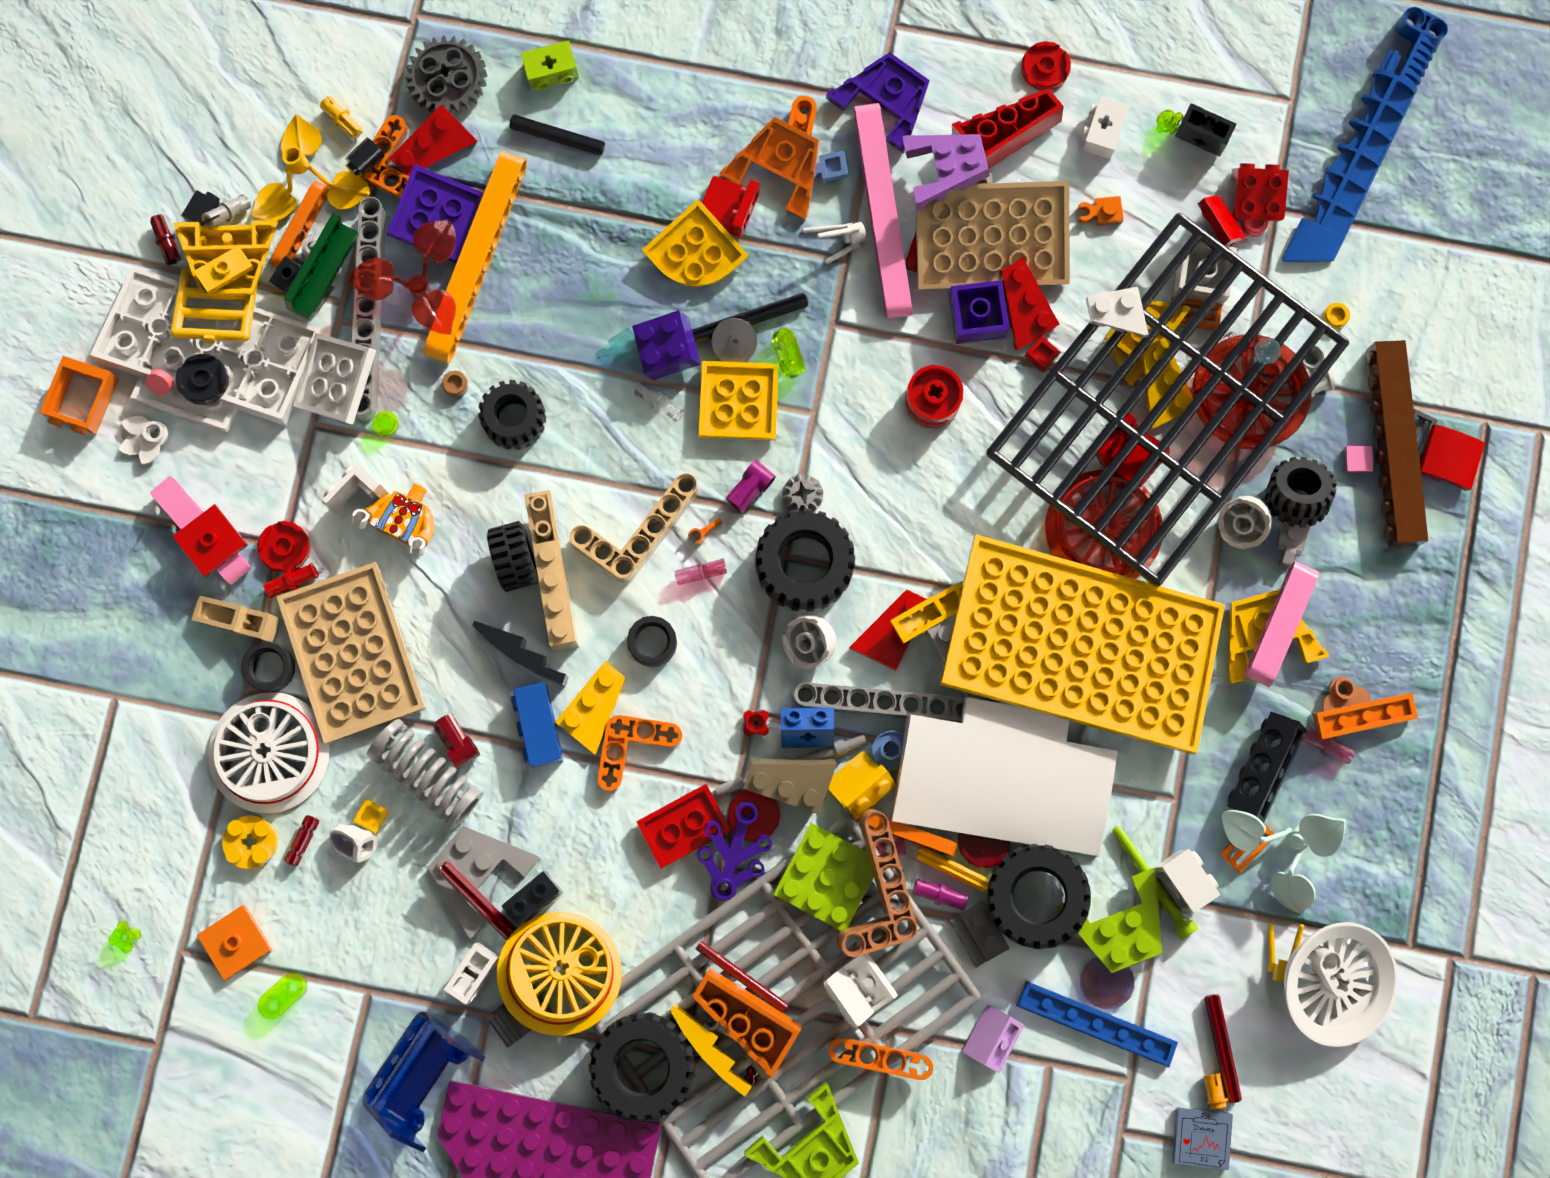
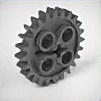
[405,35,488,114]

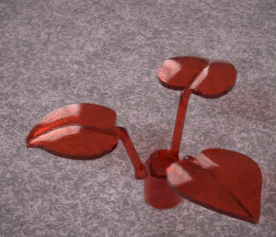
[349,220,456,335]

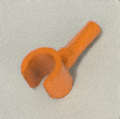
[688,518,722,545]

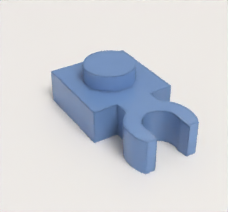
[814,150,849,183]

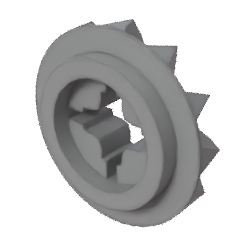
[782,474,823,512]

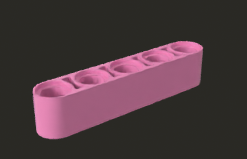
[150,476,251,585]
[1244,561,1319,687]

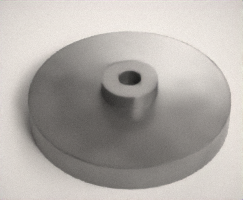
[711,318,757,362]

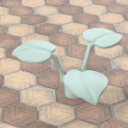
[1222,810,1346,913]

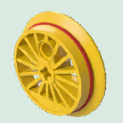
[497,912,622,1036]

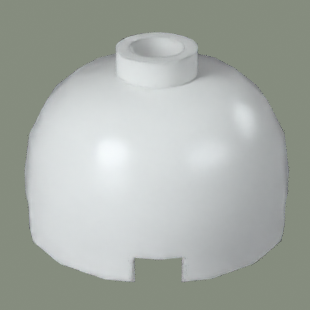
[1217,496,1272,549]
[782,615,836,669]

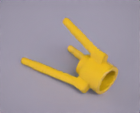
[1267,923,1304,983]

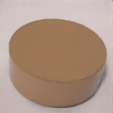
[442,370,469,397]

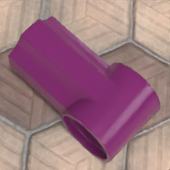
[726,460,776,513]

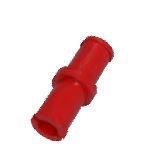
[263,563,319,599]

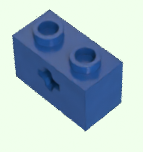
[781,707,834,748]

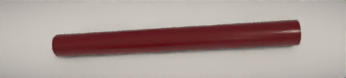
[695,941,789,1013]

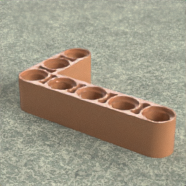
[837,809,917,957]

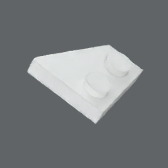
[1086,287,1148,338]

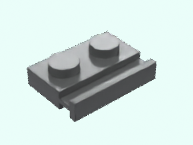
[949,901,1010,968]

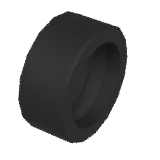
[627,616,677,667]
[241,641,295,693]

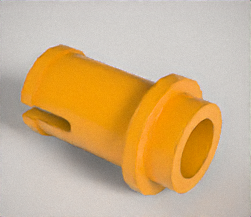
[1203,1073,1228,1109]

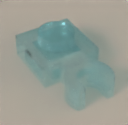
[595,327,638,370]

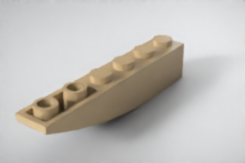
[524,490,579,651]

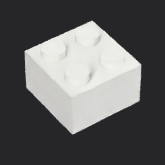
[1173,239,1237,306]
[1153,849,1220,913]

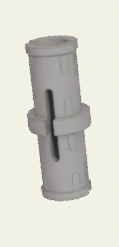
[202,194,251,229]

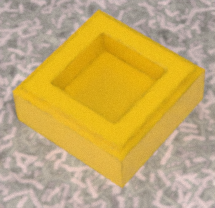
[352,798,390,834]

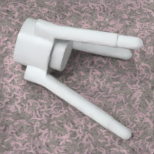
[802,222,866,264]

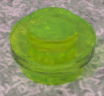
[372,411,399,437]

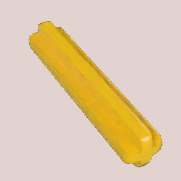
[916,847,990,893]

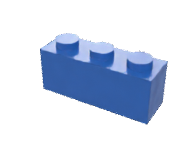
[511,682,564,768]

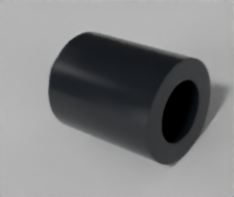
[345,137,385,177]

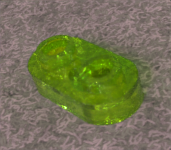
[772,328,805,379]
[257,972,308,1019]

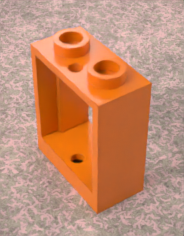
[40,356,119,435]

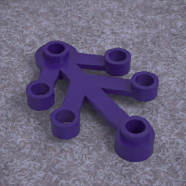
[697,801,772,901]

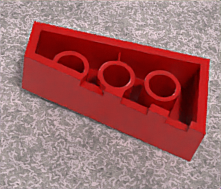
[951,88,1064,169]

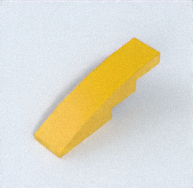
[890,581,963,644]
[670,1004,752,1096]

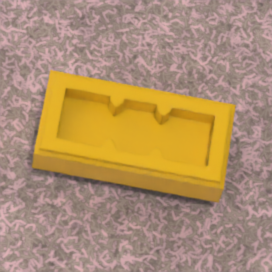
[193,245,253,295]

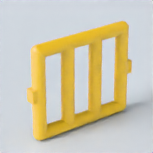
[170,267,258,343]

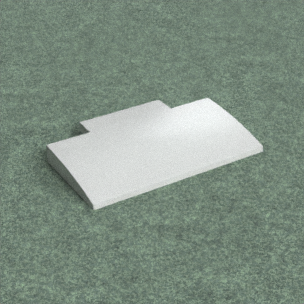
[90,266,322,433]
[891,697,1118,856]

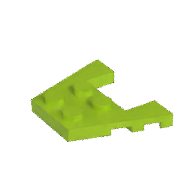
[1056,868,1162,973]
[744,1081,859,1178]

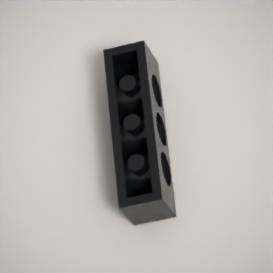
[1227,711,1307,824]

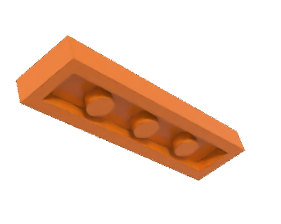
[1312,693,1418,739]

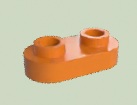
[788,95,817,136]

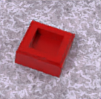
[1024,336,1061,372]

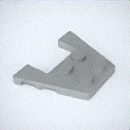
[428,826,541,939]

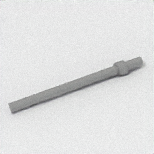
[715,735,867,797]

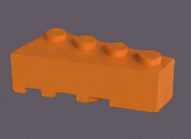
[692,968,802,1079]

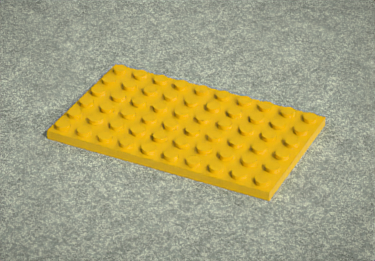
[940,534,1225,755]

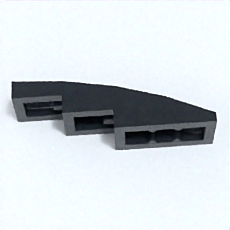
[472,621,569,687]

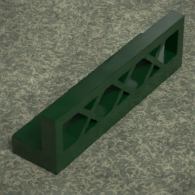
[283,212,359,321]

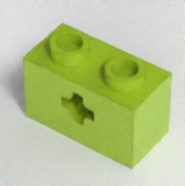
[521,40,579,90]

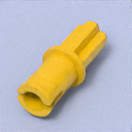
[320,96,363,139]

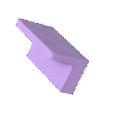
[963,1005,1025,1073]

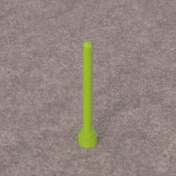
[1112,826,1199,940]

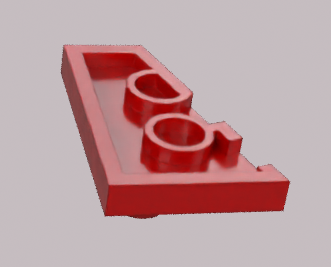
[389,104,478,176]
[999,258,1060,350]
[849,589,927,671]

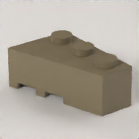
[742,758,837,814]

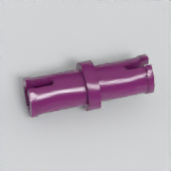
[912,878,968,911]

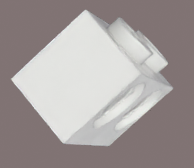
[444,943,499,1005]

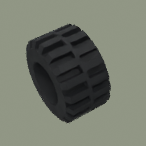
[478,380,546,450]
[1265,457,1337,528]
[487,521,538,592]

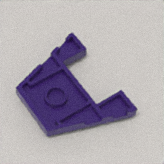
[826,52,930,154]

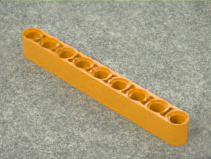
[423,151,527,364]

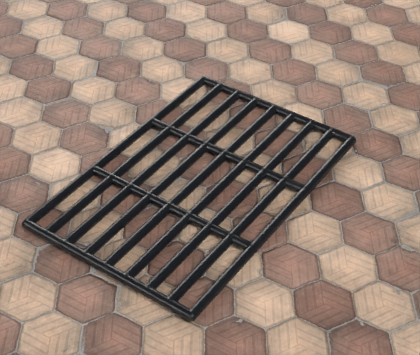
[986,212,1349,587]

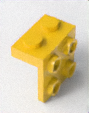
[828,752,896,820]

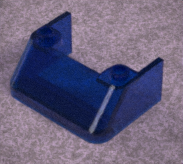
[362,1011,485,1153]

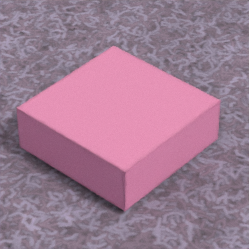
[1344,446,1373,473]

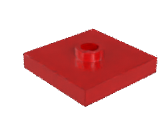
[173,504,248,577]

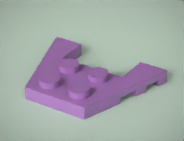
[902,134,990,211]

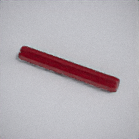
[438,861,517,941]
[1204,994,1242,1103]

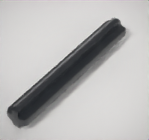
[509,114,605,156]

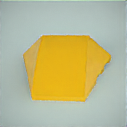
[173,220,278,296]

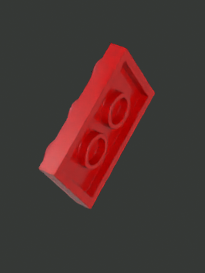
[636,784,731,869]

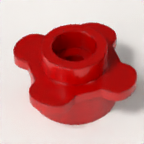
[743,710,769,736]

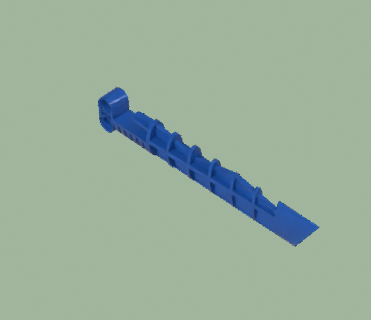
[1282,7,1448,262]

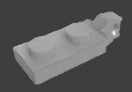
[1276,521,1310,568]

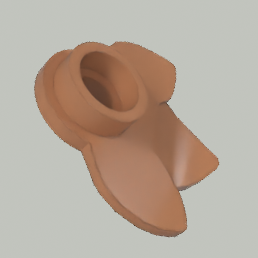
[1322,676,1371,711]

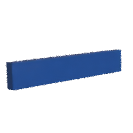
[1016,981,1178,1068]

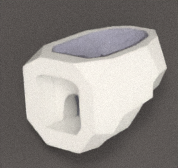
[329,824,378,863]

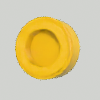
[1322,302,1350,329]

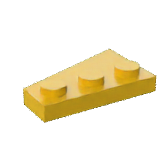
[555,661,626,755]

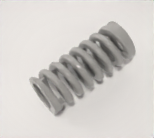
[367,719,484,829]

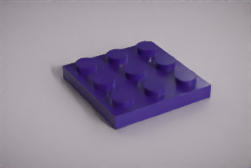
[387,164,484,263]

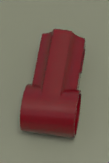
[432,713,481,769]

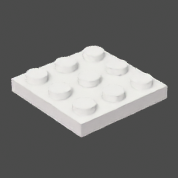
[293,333,376,425]

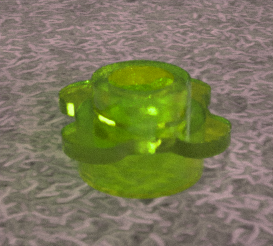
[1156,109,1183,135]
[109,921,141,953]

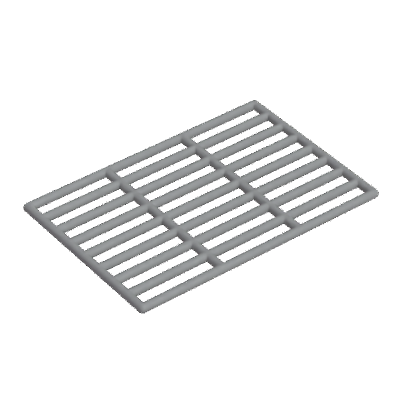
[582,814,981,1178]

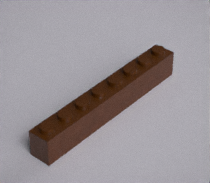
[1365,340,1429,547]

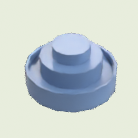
[872,730,904,770]

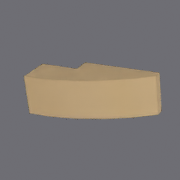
[191,595,281,642]

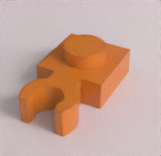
[1077,196,1124,226]

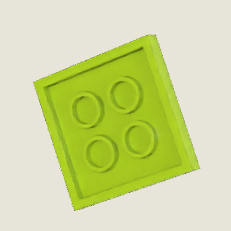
[773,823,874,931]

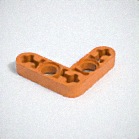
[361,115,409,200]
[598,715,683,792]

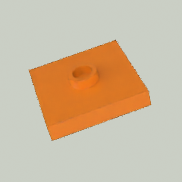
[197,905,272,980]

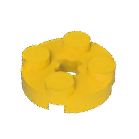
[222,815,278,869]

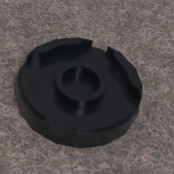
[175,354,229,405]

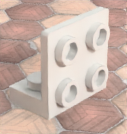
[321,463,390,515]

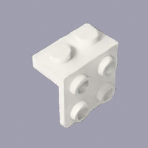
[824,953,898,1028]

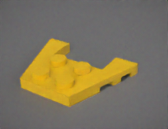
[1228,589,1329,685]

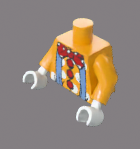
[351,483,434,556]

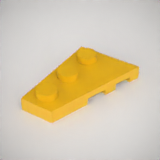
[1141,337,1194,429]

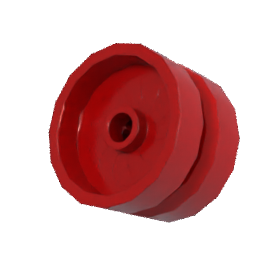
[905,365,964,429]

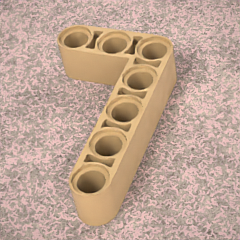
[570,473,698,583]

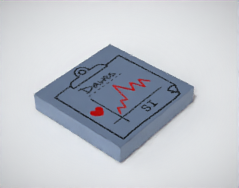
[1172,1107,1233,1170]

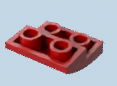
[1197,196,1248,247]
[1420,424,1485,491]

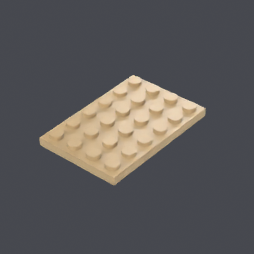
[915,181,1070,289]
[277,562,426,745]

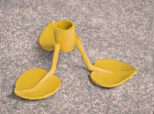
[251,114,370,221]

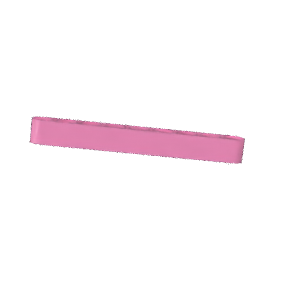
[854,103,912,319]

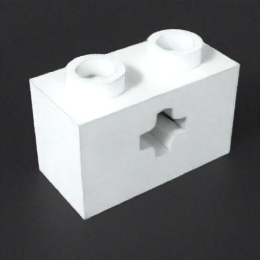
[1080,96,1129,160]

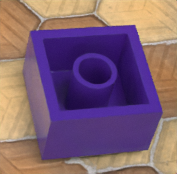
[948,280,1009,344]
[632,310,701,380]

